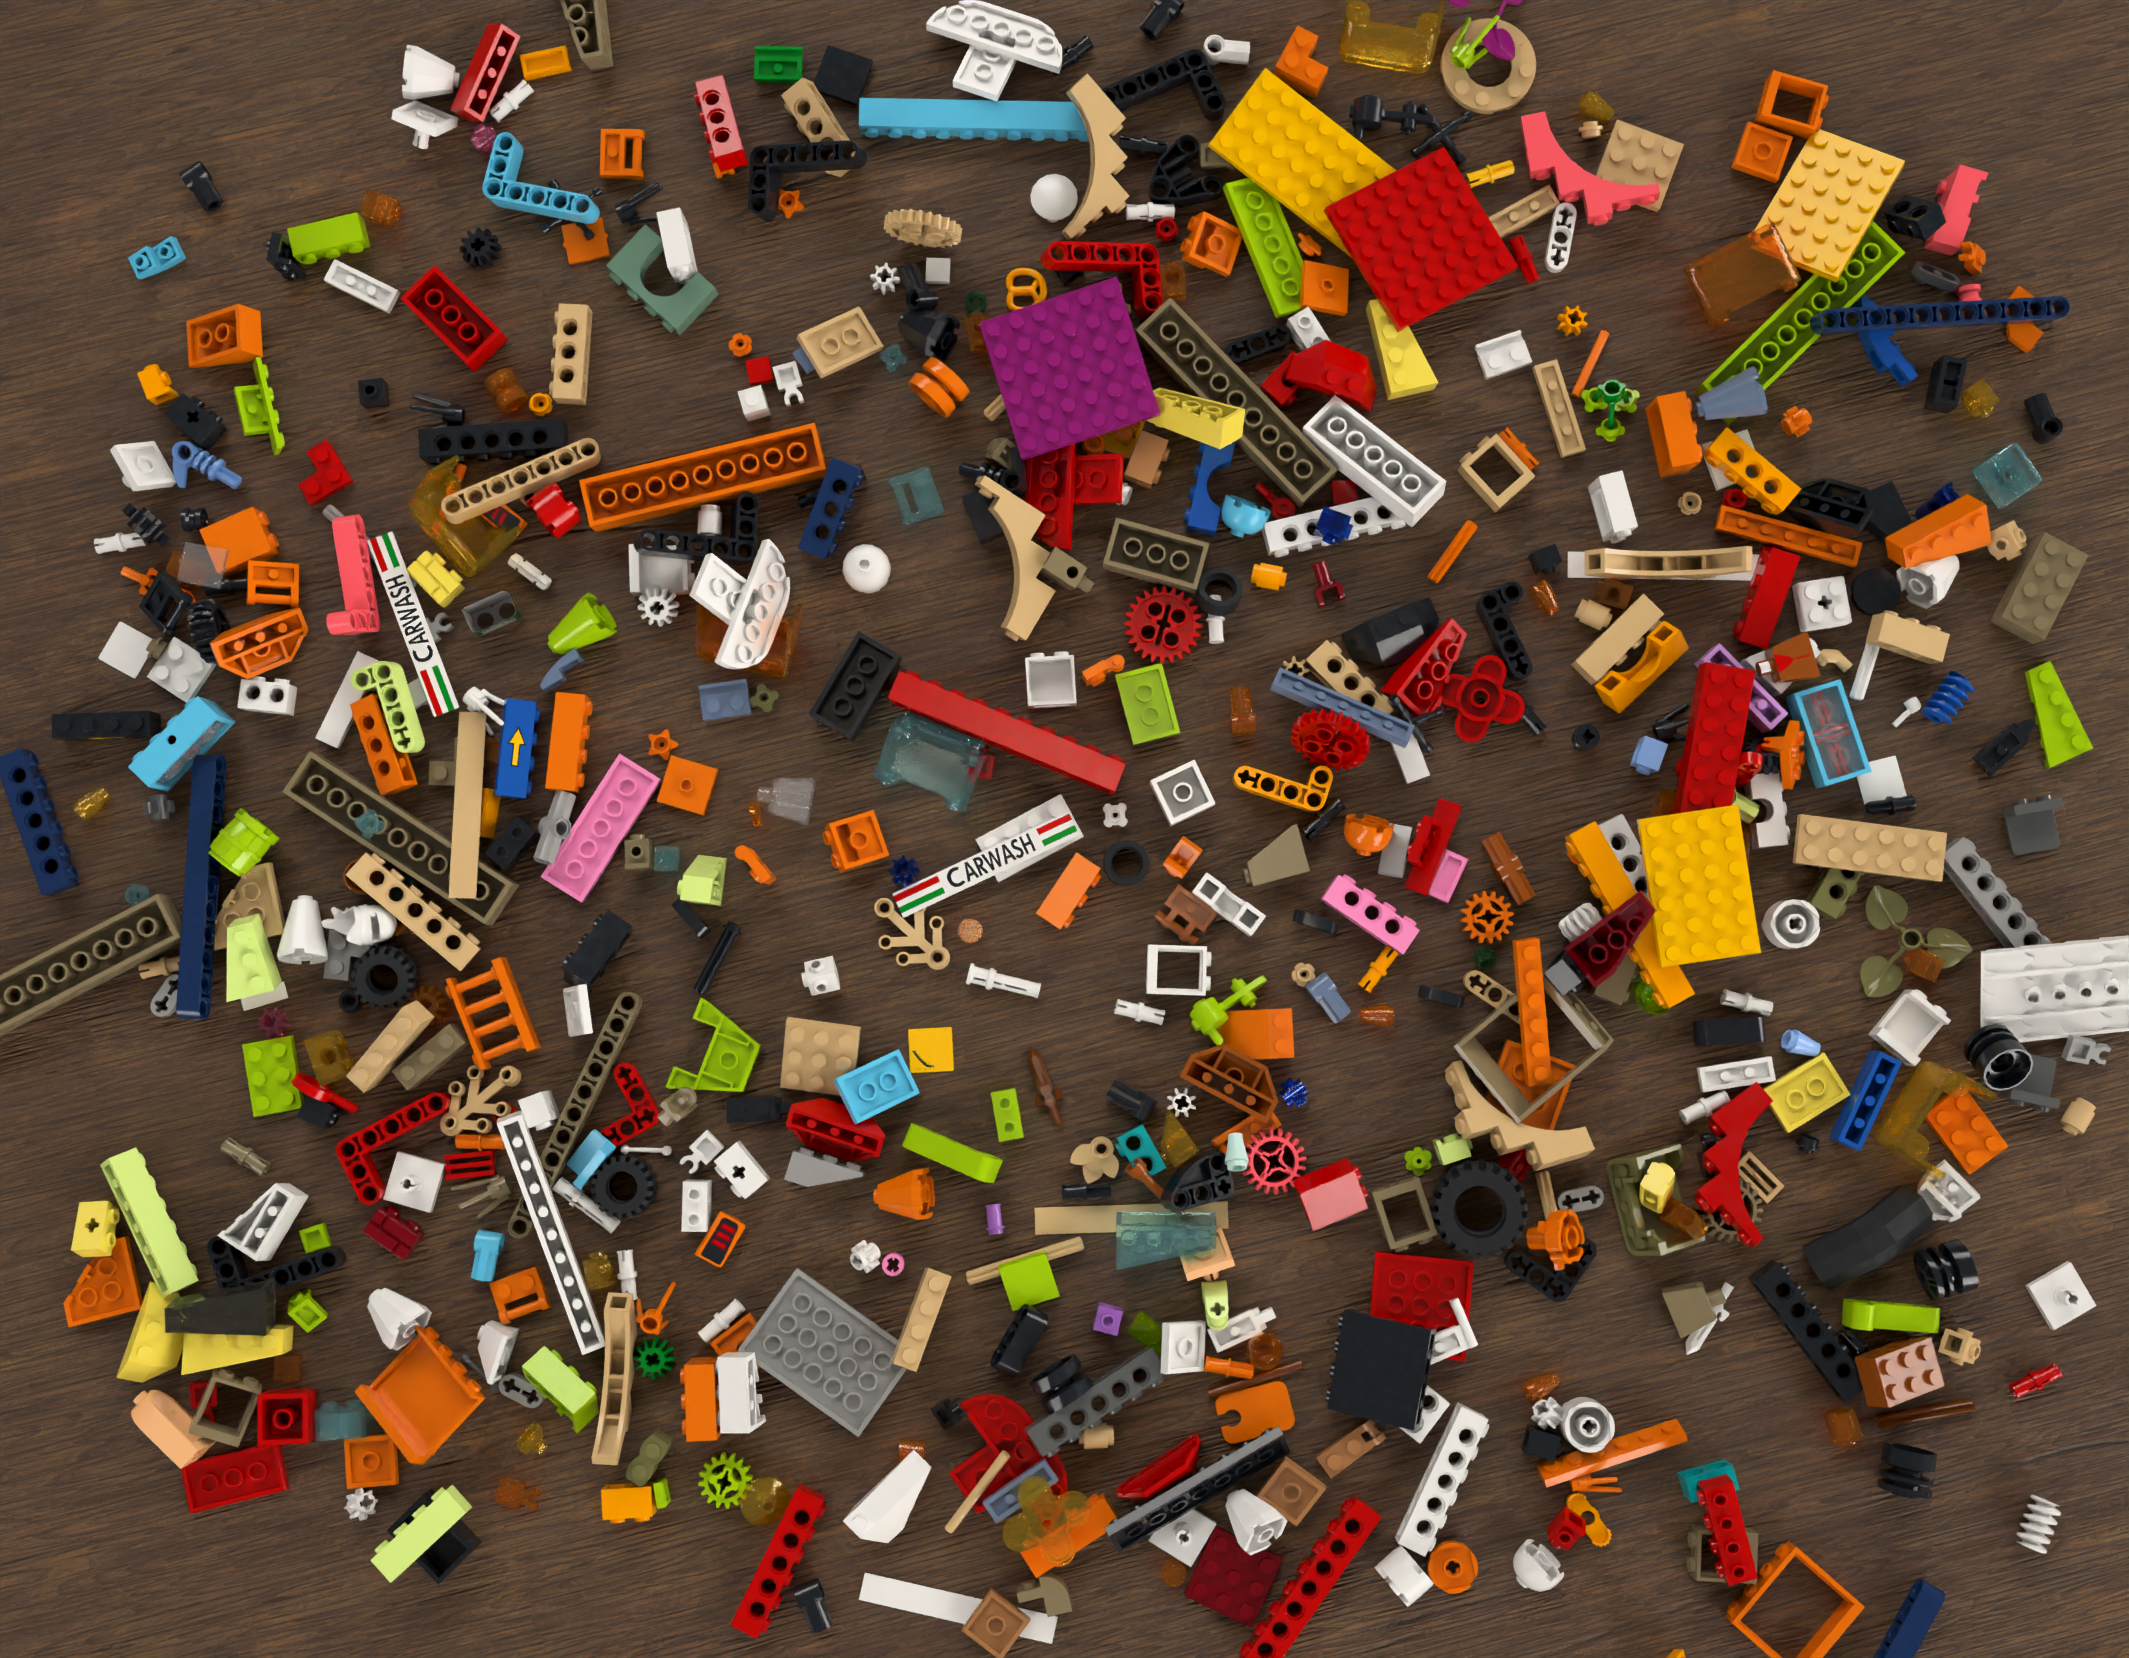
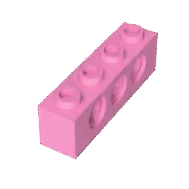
[1320,874,1420,955]

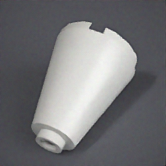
[277,895,328,964]

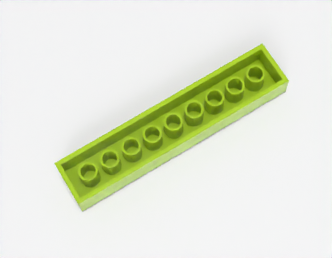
[1695,220,1906,425]

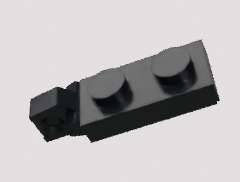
[1972,718,2036,776]
[726,1096,794,1123]

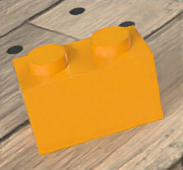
[601,1481,657,1523]

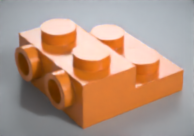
[1180,211,1242,277]
[823,810,889,873]

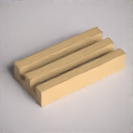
[1739,1150,1784,1204]

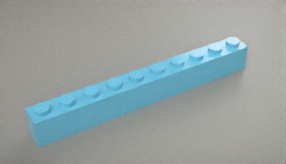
[859,98,1089,142]

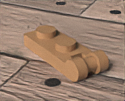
[1315,1419,1386,1479]

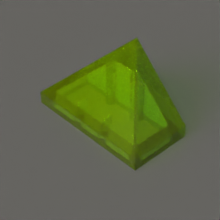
[1127,1310,1162,1354]

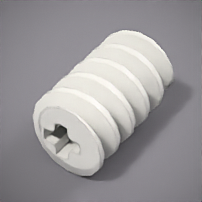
[2016,1495,2061,1553]

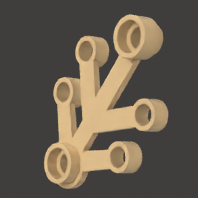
[874,898,950,970]
[440,1065,521,1136]

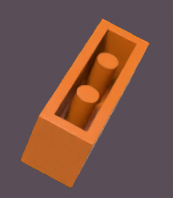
[1036,852,1102,930]

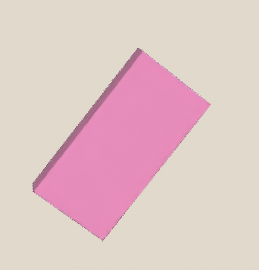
[1428,849,1468,903]

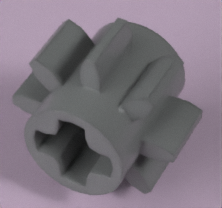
[142,795,175,822]

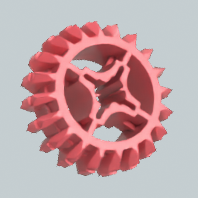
[1242,1128,1307,1195]

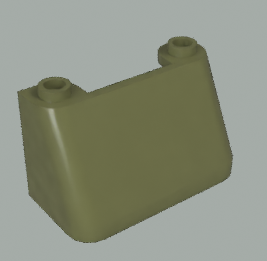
[1607,1144,1705,1256]

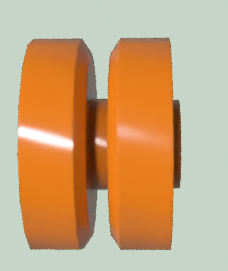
[908,357,970,418]

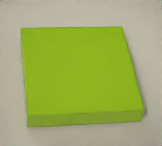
[998,1250,1060,1311]

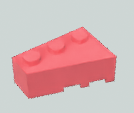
[1924,165,1988,256]

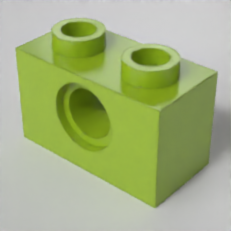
[991,1088,1024,1142]

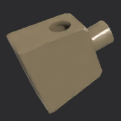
[1039,547,1095,593]
[1662,1282,1727,1338]

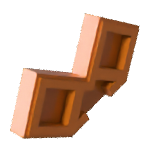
[2006,286,2044,353]

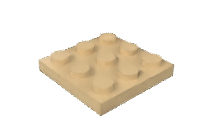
[1595,120,1684,212]
[780,1017,861,1096]

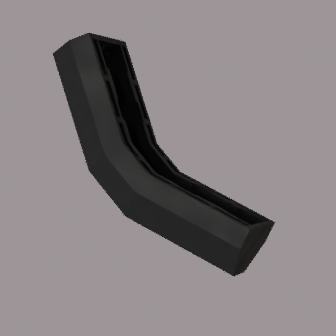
[1803,1185,1933,1290]

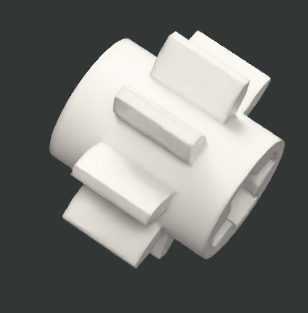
[870,263,900,295]
[1167,1088,1196,1117]
[850,1240,881,1273]
[1531,1397,1564,1430]
[344,1488,378,1521]

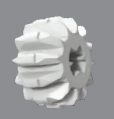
[638,585,680,627]
[1558,903,1602,942]

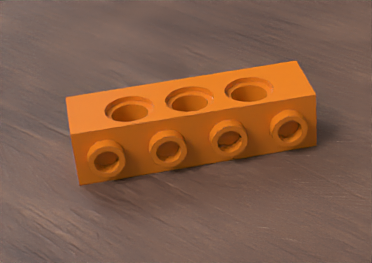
[350,694,418,796]

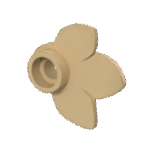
[1070,1136,1119,1183]

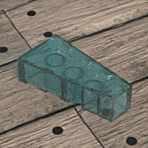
[1116,1212,1216,1270]

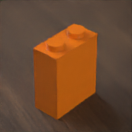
[200,506,280,577]

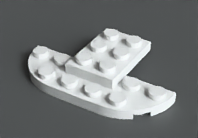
[926,0,1062,101]
[689,539,790,669]

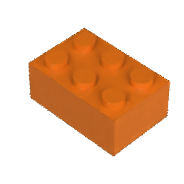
[1645,391,1703,478]
[680,1356,722,1442]

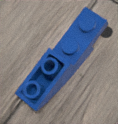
[1854,295,1918,387]

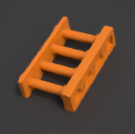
[445,957,541,1070]

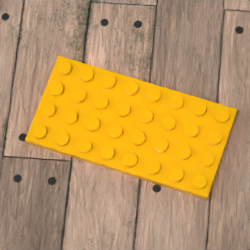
[1208,68,1396,259]

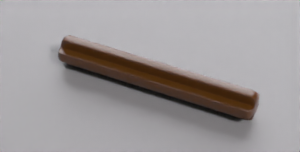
[1876,1398,1975,1428]

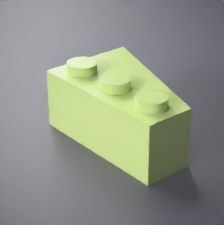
[677,855,727,906]
[226,914,282,1002]

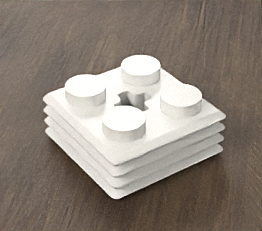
[1792,576,1852,632]

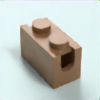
[1124,430,1171,490]

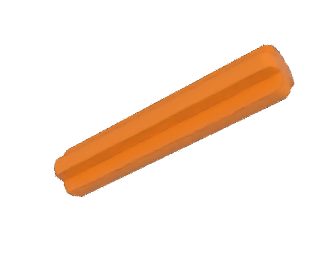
[1428,520,1477,583]

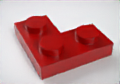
[298,440,354,506]

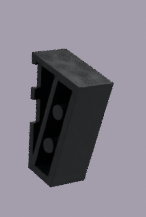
[563,910,632,997]

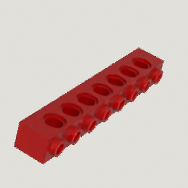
[1239,1494,1382,1658]

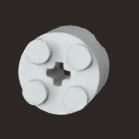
[1761,899,1820,949]
[1559,1397,1615,1453]
[1374,1545,1434,1607]

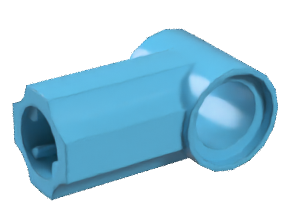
[471,1229,505,1281]

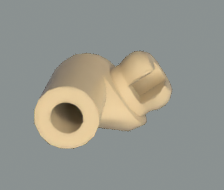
[1815,649,1853,673]

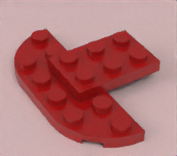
[1025,443,1124,551]
[949,1394,1068,1528]

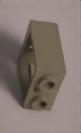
[1369,1176,1438,1252]
[189,1369,262,1447]
[1687,1524,1758,1584]

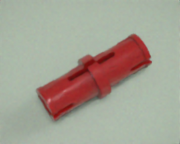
[2008,1363,2062,1399]

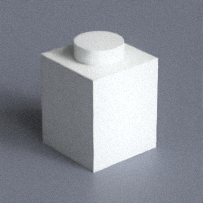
[738,385,771,421]

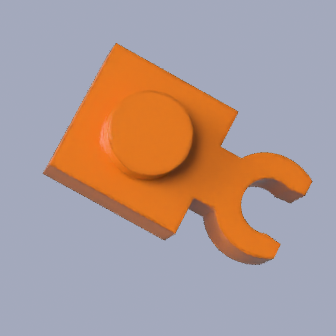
[1958,241,1986,275]

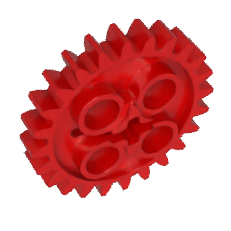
[1124,586,1202,665]
[1291,708,1371,771]

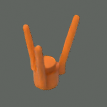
[636,1282,676,1335]
[1569,1473,1622,1493]

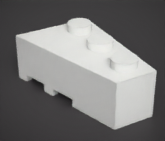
[217,1183,308,1261]

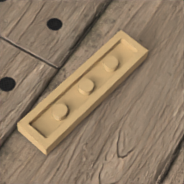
[1532,359,1586,458]

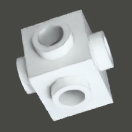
[801,956,840,996]

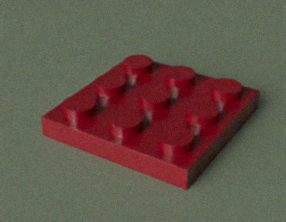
[1184,1526,1283,1628]

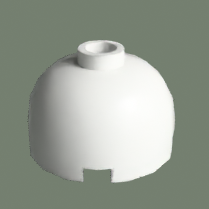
[843,544,891,593]
[1513,1539,1564,1592]

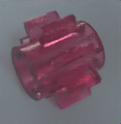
[470,123,498,155]
[257,1007,290,1037]

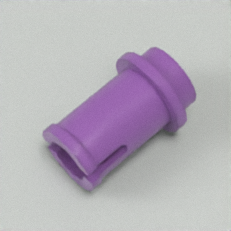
[985,1203,1005,1235]

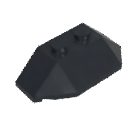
[1783,478,1874,539]
[1341,598,1439,668]

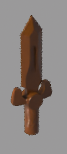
[1027,1047,1063,1126]

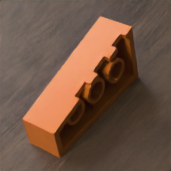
[1885,494,1992,569]

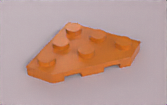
[63,1236,143,1327]

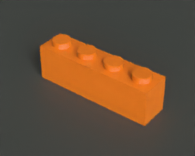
[545,692,593,793]
[1020,1493,1119,1578]

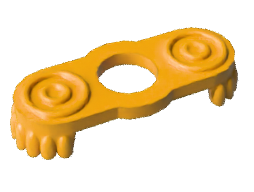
[1566,1492,1612,1547]

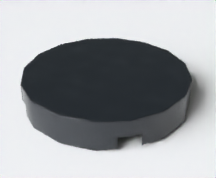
[1851,567,1901,616]

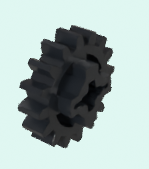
[122,503,171,547]

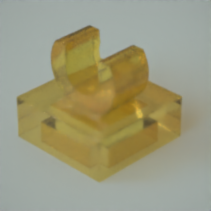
[518,1421,547,1456]

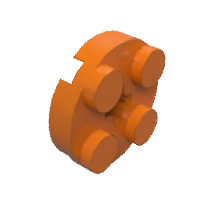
[1427,1541,1478,1594]

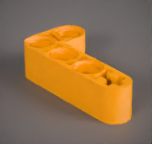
[1232,766,1333,813]

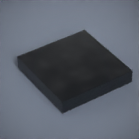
[814,45,873,106]

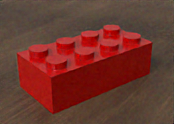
[400,265,509,373]

